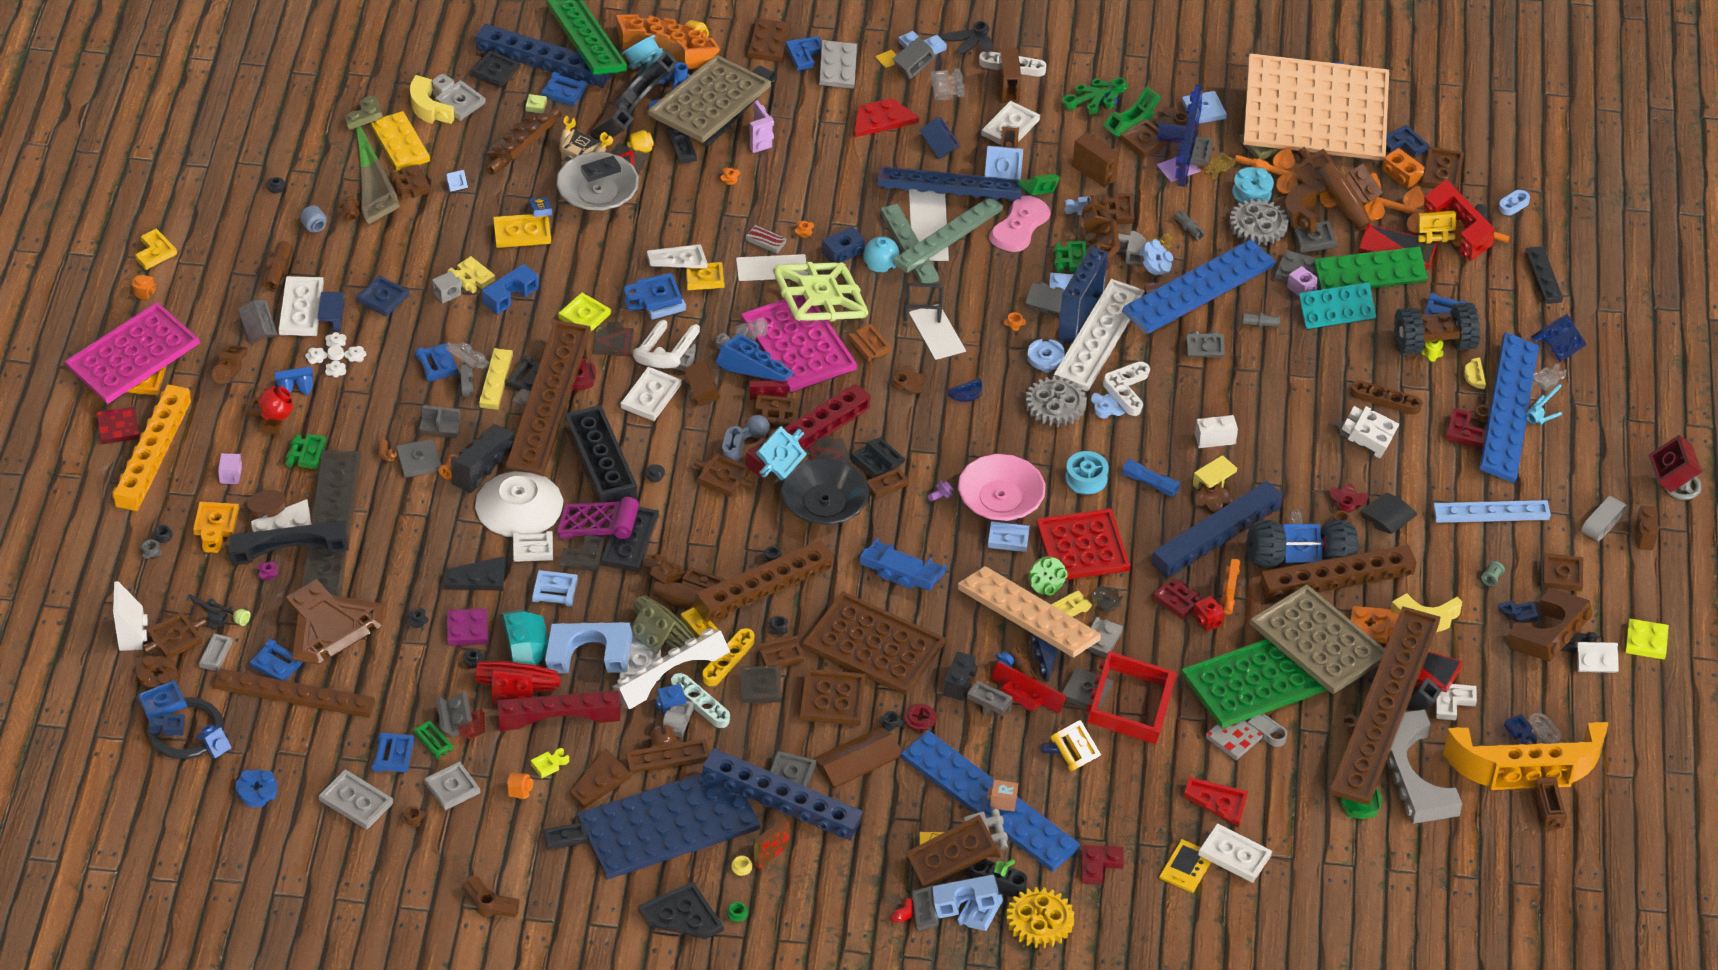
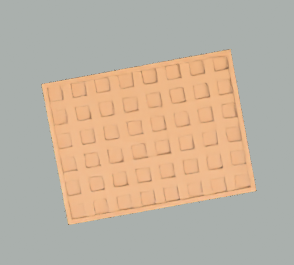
[1243,54,1389,161]

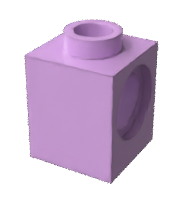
[1287,266,1318,296]
[218,453,242,484]

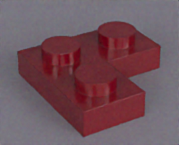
[1445,408,1486,448]
[1082,845,1124,884]

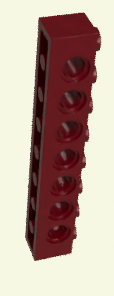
[745,384,871,478]

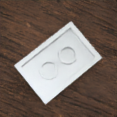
[981,101,1040,144]
[621,367,681,421]
[1198,823,1272,883]

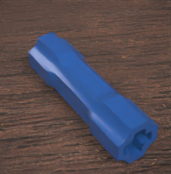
[1122,459,1180,497]

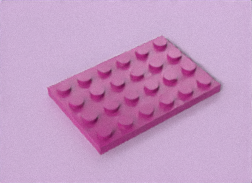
[741,295,857,392]
[65,302,200,404]

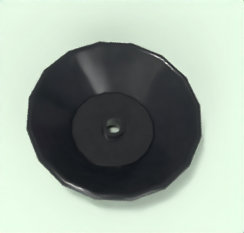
[781,458,869,525]

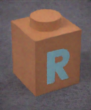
[987,780,1018,812]

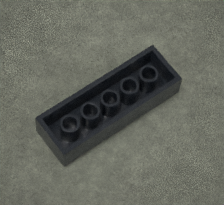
[565,405,637,503]

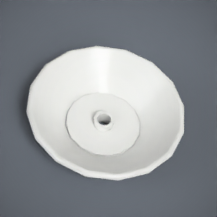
[475,471,563,537]

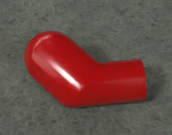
[890,898,913,923]

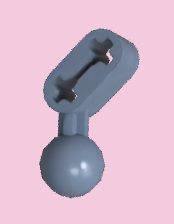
[722,415,770,462]

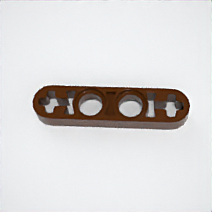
[1350,380,1422,415]

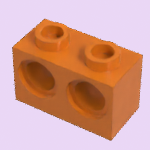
[1382,148,1424,189]

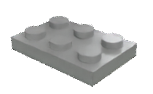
[819,40,857,89]
[319,769,393,830]

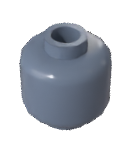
[300,205,327,232]

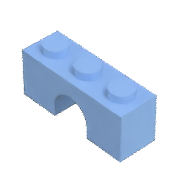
[933,875,1000,918]

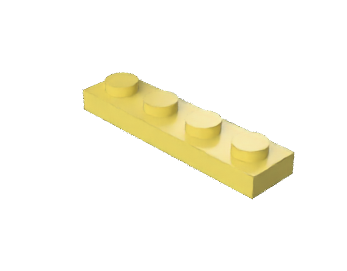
[479,348,513,410]

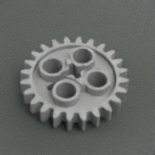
[1229,198,1288,245]
[1025,376,1087,427]

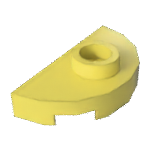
[1464,358,1486,389]

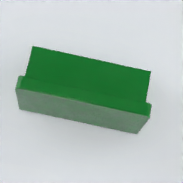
[1017,174,1060,195]

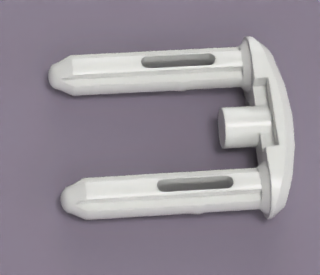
[633,320,700,368]

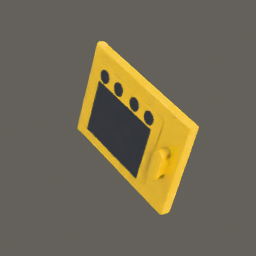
[1159,839,1211,893]

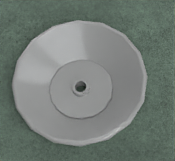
[556,152,639,211]

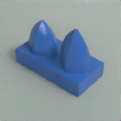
[274,366,313,396]

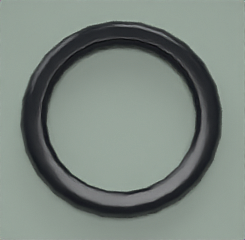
[147,697,224,759]

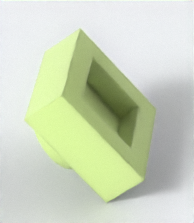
[526,94,547,114]

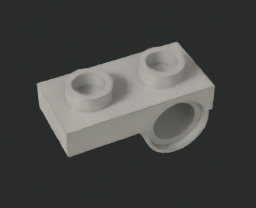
[662,701,694,738]

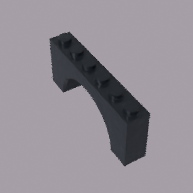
[591,49,678,142]

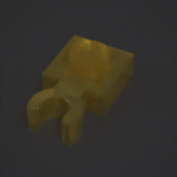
[1205,152,1236,179]

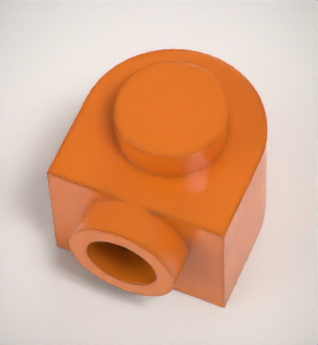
[132,275,156,300]
[507,773,533,799]

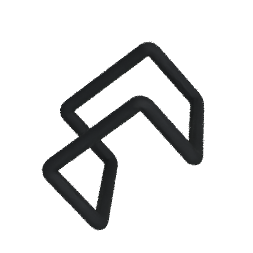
[904,283,943,323]

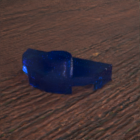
[947,378,983,402]

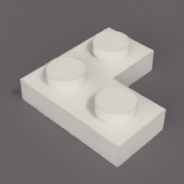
[1436,684,1477,720]

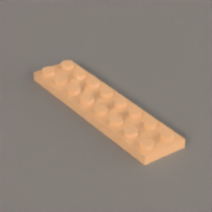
[958,566,1101,658]

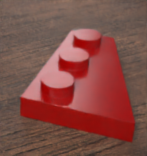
[1184,777,1249,827]

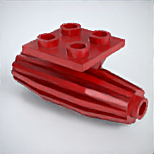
[475,661,561,706]

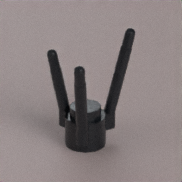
[188,594,228,630]

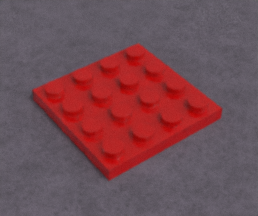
[1036,508,1130,580]

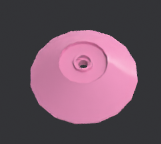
[958,454,1046,521]

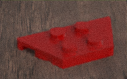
[854,98,919,137]

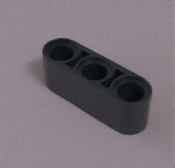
[969,859,1028,898]

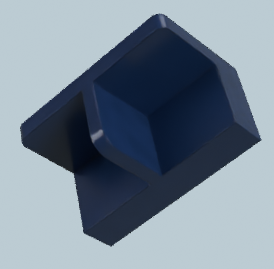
[920,117,961,159]
[318,292,345,332]

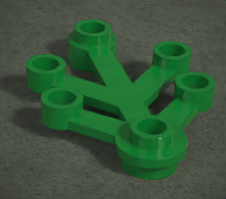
[1062,78,1128,114]

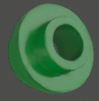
[727,902,748,922]

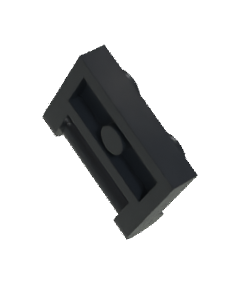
[505,355,540,395]

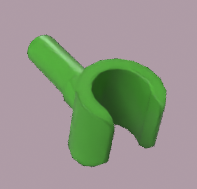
[993,859,1015,876]

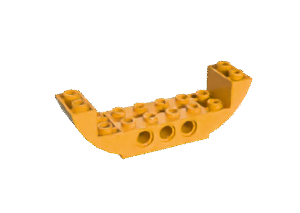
[1443,722,1608,790]

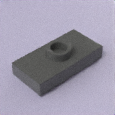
[1190,137,1213,167]
[912,886,939,931]

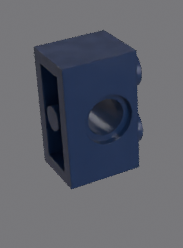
[822,226,865,263]

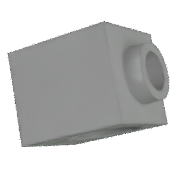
[432,271,462,304]

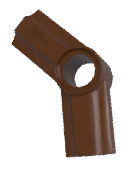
[462,875,520,917]

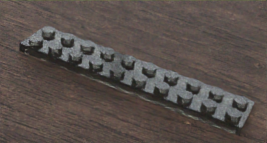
[302,450,361,597]

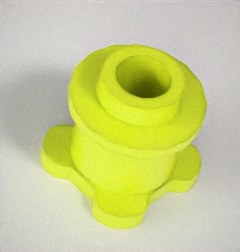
[1421,340,1443,362]

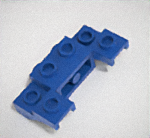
[860,538,947,591]

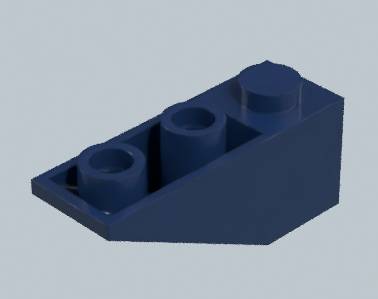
[1030,633,1060,682]

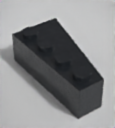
[451,424,514,493]

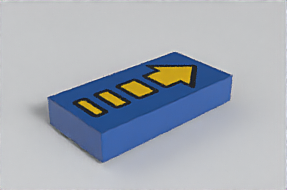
[529,197,552,217]

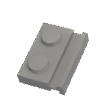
[1087,617,1123,658]

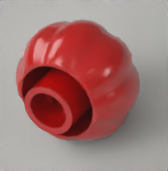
[258,386,293,421]

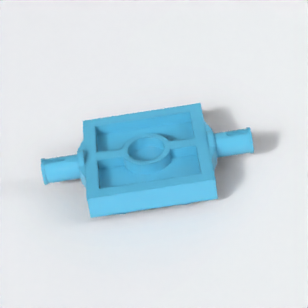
[756,426,807,480]

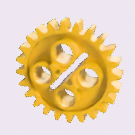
[1006,887,1074,948]

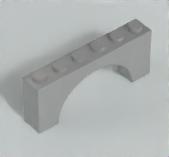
[1387,710,1462,824]

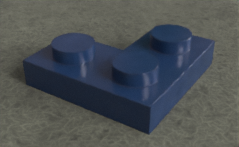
[1386,125,1429,157]

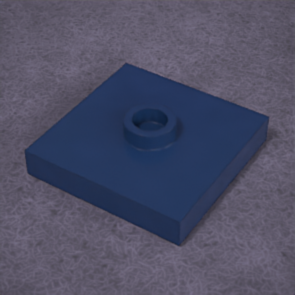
[357,275,409,317]

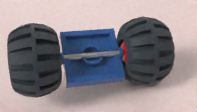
[1246,519,1358,568]

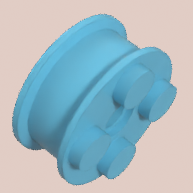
[621,35,663,70]
[1232,167,1274,204]
[1065,451,1109,494]

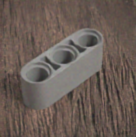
[1581,495,1627,542]

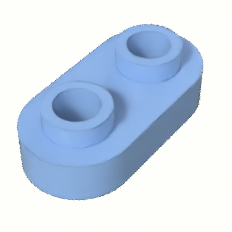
[1499,190,1530,215]

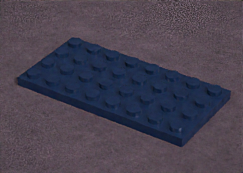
[577,773,761,880]

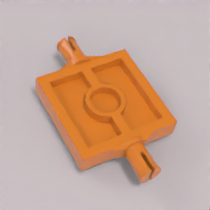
[1221,559,1240,615]

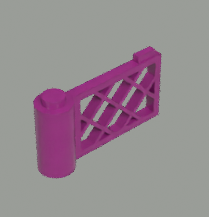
[557,497,639,539]

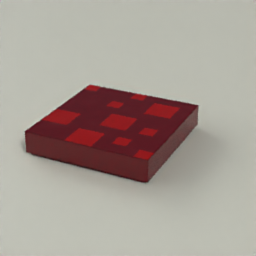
[97,407,140,444]

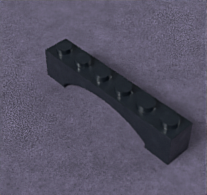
[229,520,350,565]

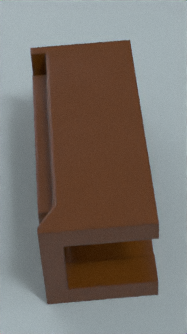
[1534,777,1567,829]

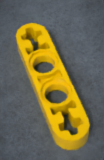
[703,629,754,686]

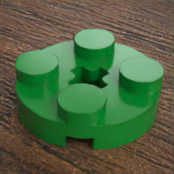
[1340,788,1382,819]

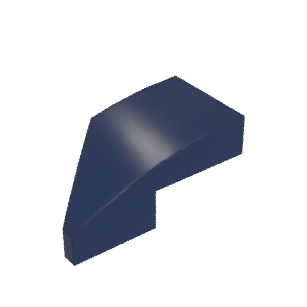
[1498,601,1539,623]

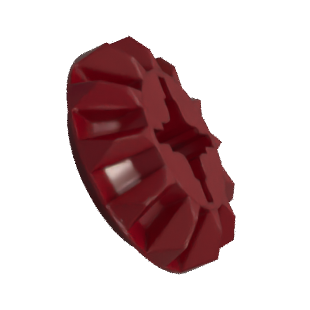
[904,704,936,731]

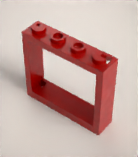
[1085,651,1177,744]

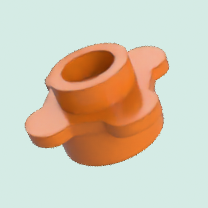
[721,168,740,185]
[795,221,814,238]
[1004,312,1026,331]

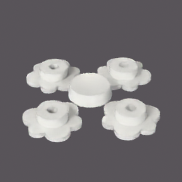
[305,332,366,378]

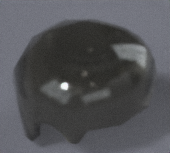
[1091,586,1123,612]

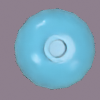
[863,236,899,272]

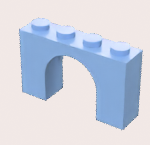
[545,622,633,673]

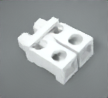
[1342,406,1399,459]

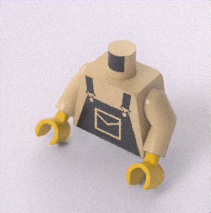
[559,116,613,166]

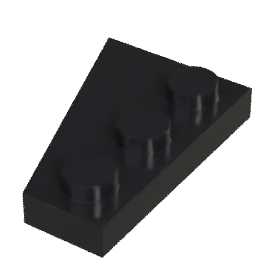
[444,556,506,591]

